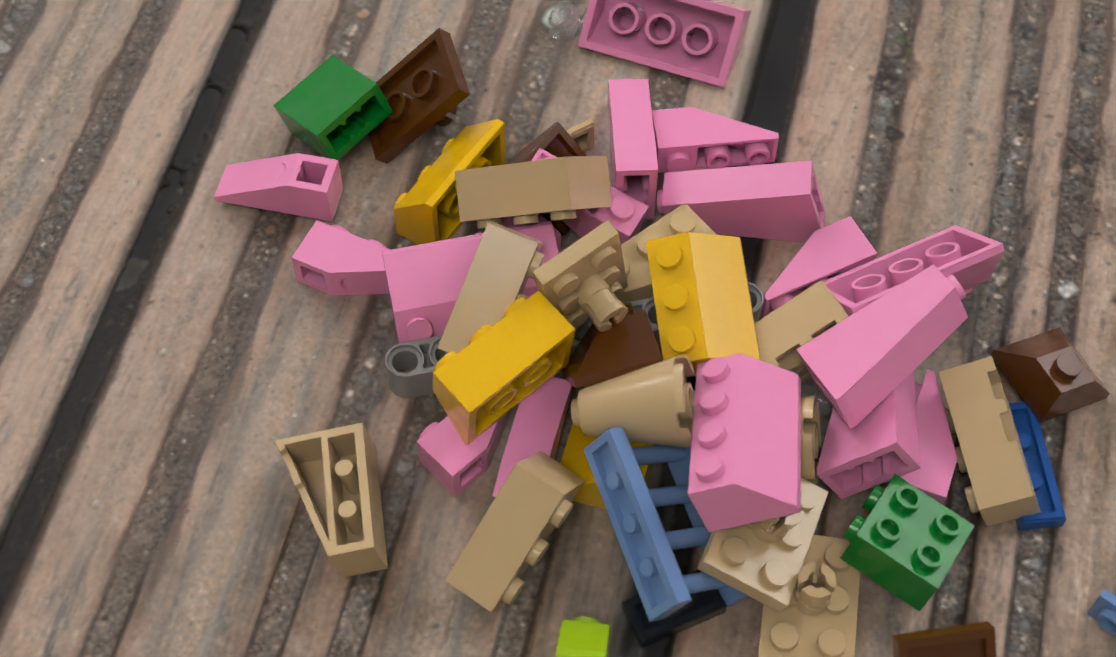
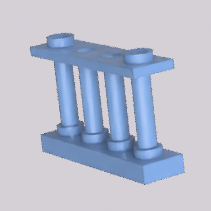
[583,427,748,622]

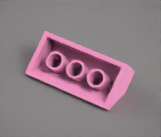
[578,0,752,88]
[382,221,559,344]
[823,225,1004,316]
[688,353,801,532]

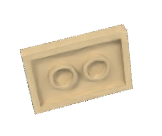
[532,220,628,332]
[697,477,828,613]
[757,535,860,657]

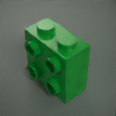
[273,55,393,160]
[840,474,974,612]

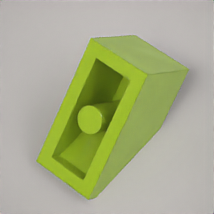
[555,617,610,657]

